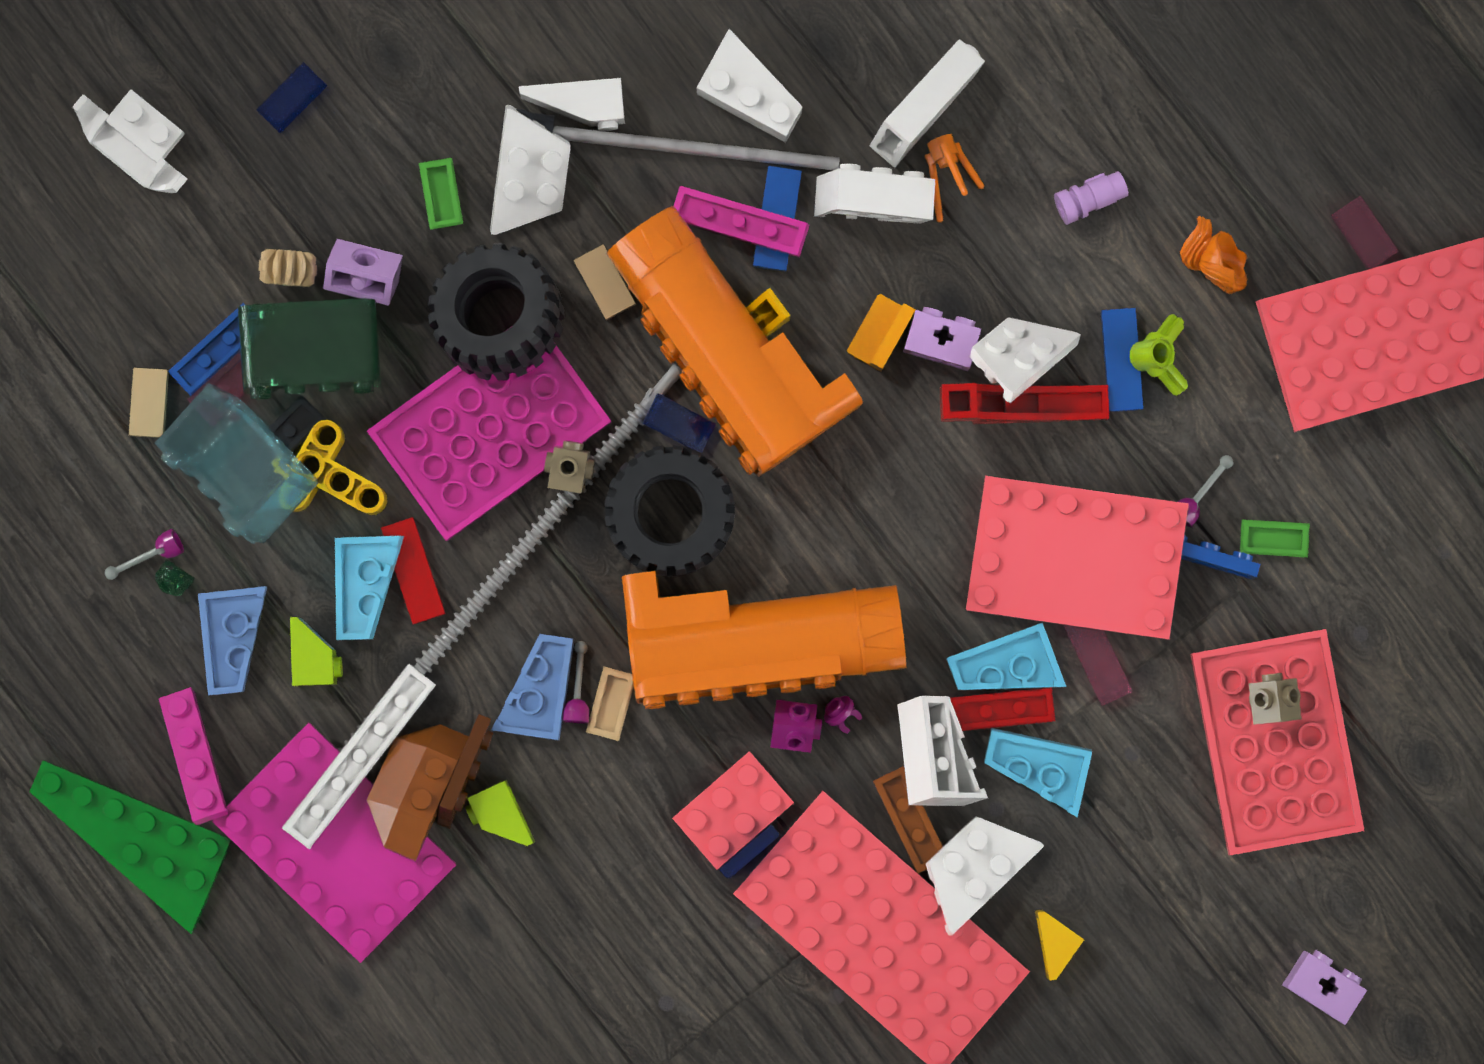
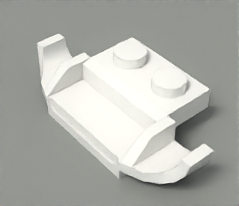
[73,89,187,193]

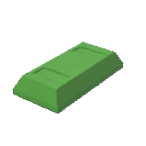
[419,158,463,230]
[1240,520,1310,558]

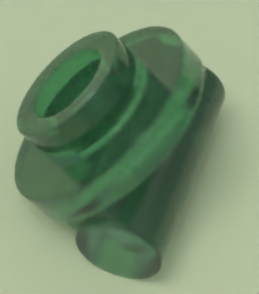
[155,559,195,596]

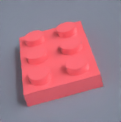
[672,751,794,870]

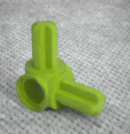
[1130,314,1188,396]

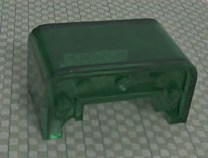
[238,298,381,400]

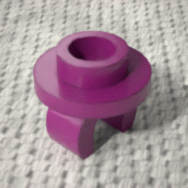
[824,696,862,734]

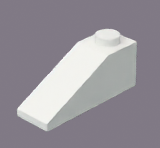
[519,78,625,131]

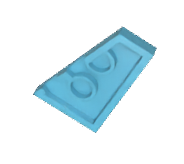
[335,536,404,640]
[946,623,1066,690]
[984,728,1092,818]

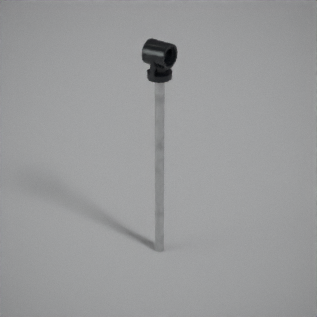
[502,109,840,170]

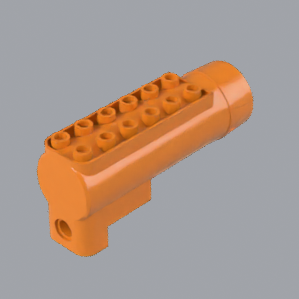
[606,206,863,477]
[622,571,906,709]

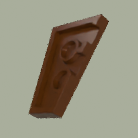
[437,714,494,829]

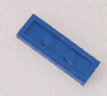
[753,166,802,272]
[168,303,267,397]
[1101,308,1143,412]

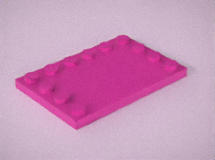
[367,326,612,541]
[212,722,456,963]

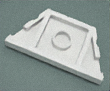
[490,105,571,235]
[970,317,1081,403]
[926,816,1044,936]

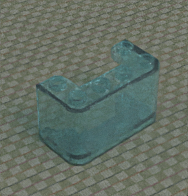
[154,383,319,544]

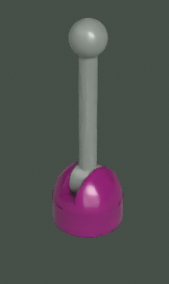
[1178,455,1233,528]
[105,528,184,580]
[562,641,589,724]

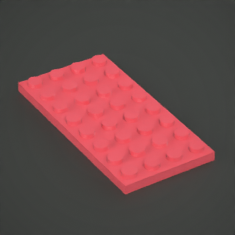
[1256,237,1484,432]
[733,791,1030,1064]

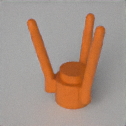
[925,134,984,223]

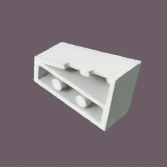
[697,29,802,143]
[814,164,935,223]
[897,696,988,806]

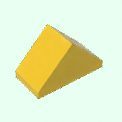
[746,288,790,337]
[1035,910,1084,981]

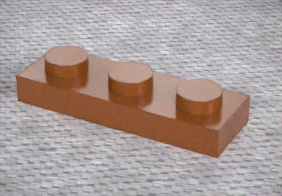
[873,766,943,873]

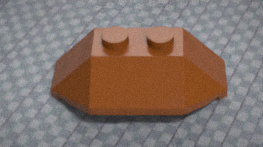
[367,724,469,862]

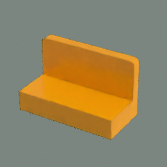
[847,294,916,372]

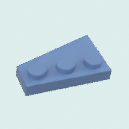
[198,586,267,696]
[491,634,575,740]

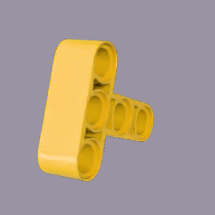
[277,420,387,515]

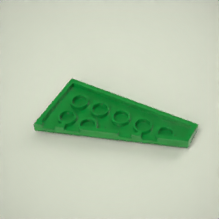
[29,760,232,934]

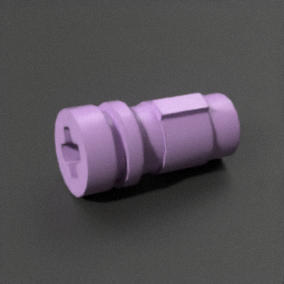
[1054,171,1128,225]

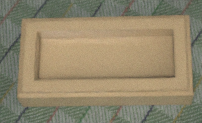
[574,244,636,321]
[129,368,169,438]
[586,667,634,741]

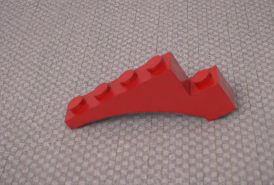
[940,383,1109,424]

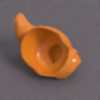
[1180,216,1247,294]

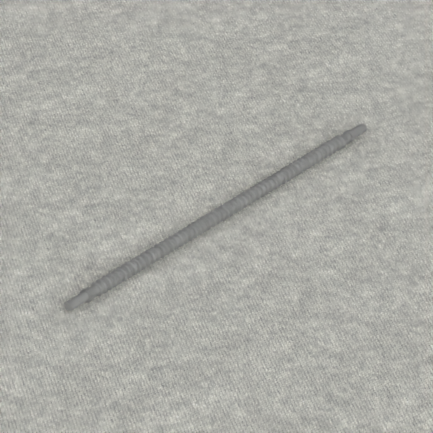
[338,364,682,751]

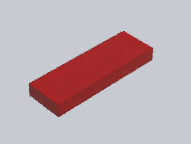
[381,517,446,625]
[950,687,1055,731]

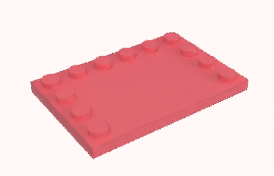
[966,476,1189,640]
[1191,629,1364,855]

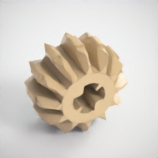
[258,249,317,287]

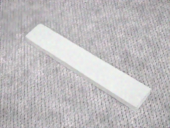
[282,664,436,849]

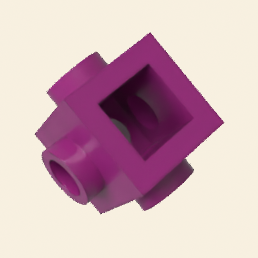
[770,700,822,753]

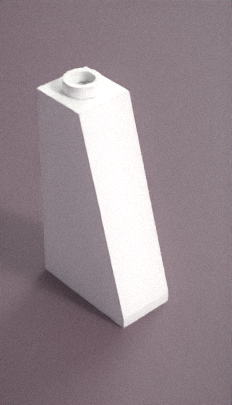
[869,39,985,168]

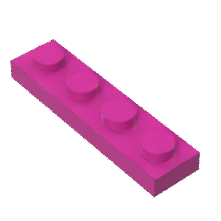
[674,186,810,257]
[159,687,228,825]

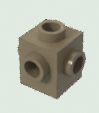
[544,440,595,493]
[1249,673,1302,725]

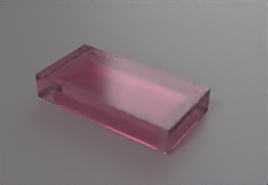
[1331,195,1398,270]

